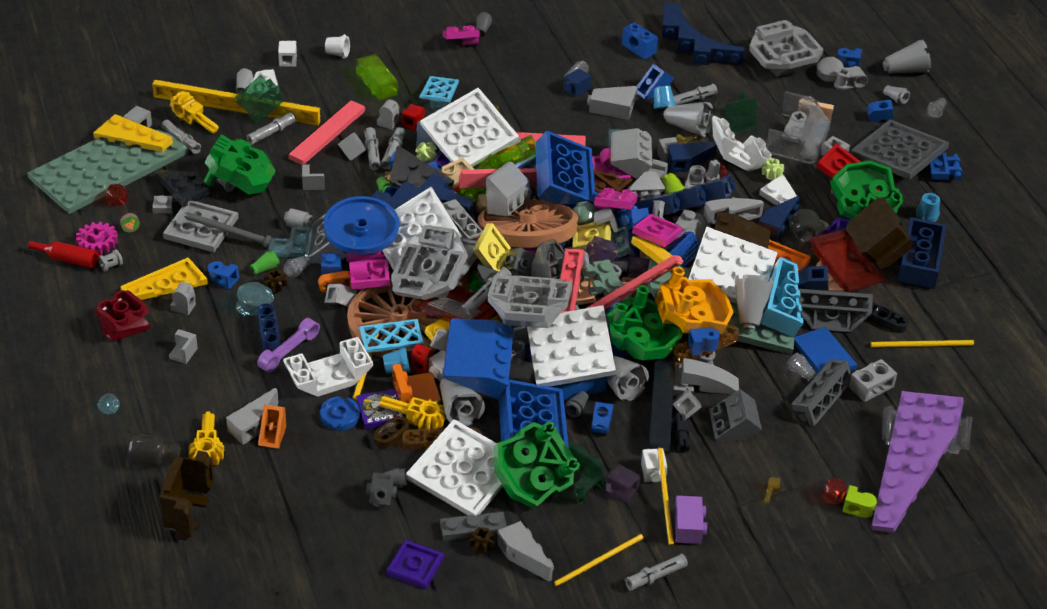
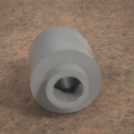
[284,208,313,230]

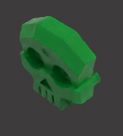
[203,134,276,195]
[830,161,903,219]
[606,285,682,360]
[494,422,580,509]

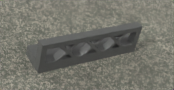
[791,359,851,426]

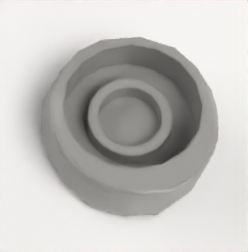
[816,57,844,82]

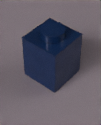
[564,68,591,97]

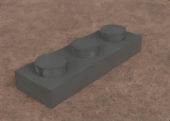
[440,512,507,541]

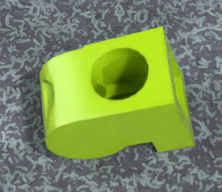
[842,485,877,518]

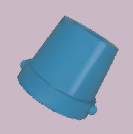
[653,86,676,109]
[916,193,940,222]
[383,348,411,374]

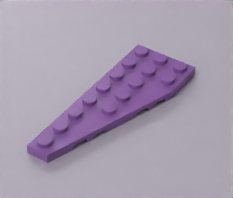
[872,391,964,533]

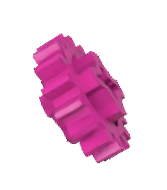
[76,222,118,255]

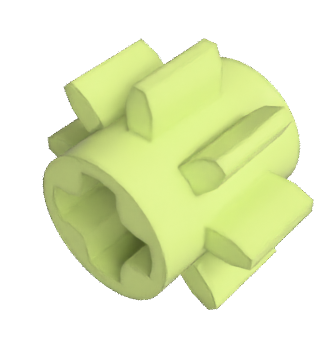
[415,142,437,163]
[762,158,784,180]

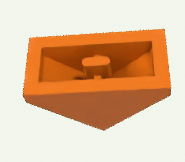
[258,404,286,448]

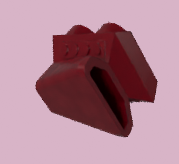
[94,290,151,342]

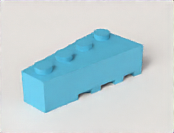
[760,257,803,338]

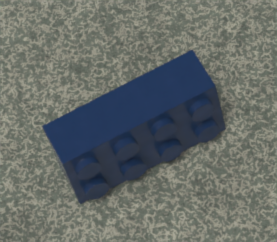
[897,217,947,289]

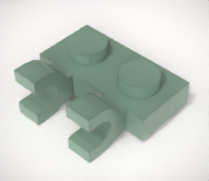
[581,260,622,296]

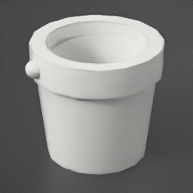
[325,34,350,59]

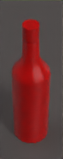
[28,241,99,269]

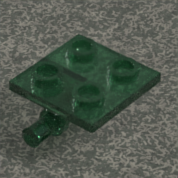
[235,75,285,124]
[724,91,757,134]
[569,441,605,504]

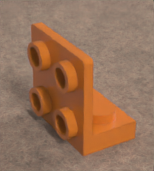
[393,364,441,404]

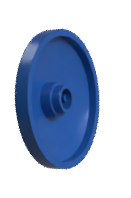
[324,196,399,255]

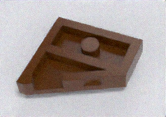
[593,170,632,193]

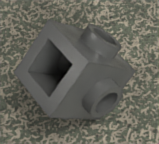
[504,248,535,276]
[366,472,397,507]

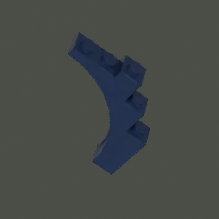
[662,2,744,65]
[372,174,475,217]
[634,174,735,215]

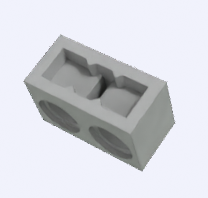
[849,359,897,402]

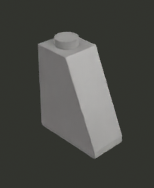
[587,86,637,120]

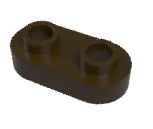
[374,416,409,448]

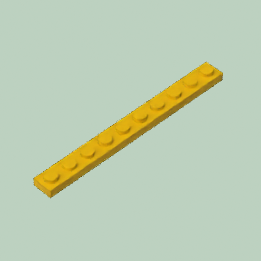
[152,80,320,126]

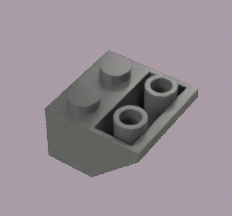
[709,389,762,441]

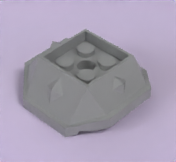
[749,20,823,77]
[391,225,468,300]
[488,276,572,328]

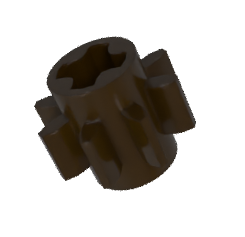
[264,269,288,293]
[469,527,495,554]

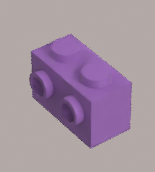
[675,496,707,544]

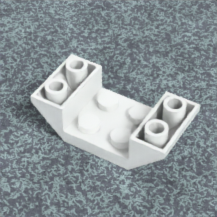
[712,116,772,171]
[283,337,373,397]

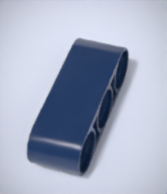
[257,303,280,352]

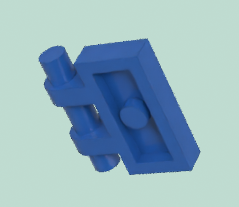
[929,152,963,181]

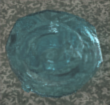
[235,282,274,315]

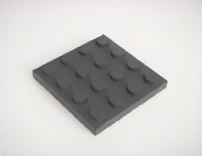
[851,120,949,180]

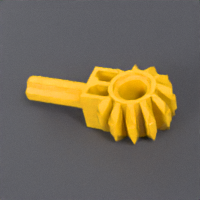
[170,91,219,134]
[380,396,446,432]
[189,411,224,466]

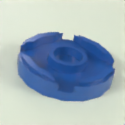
[320,397,360,431]

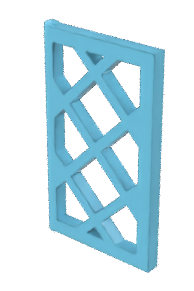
[420,76,459,102]
[359,319,424,353]

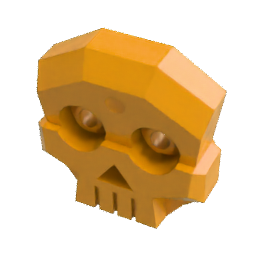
[655,267,733,334]

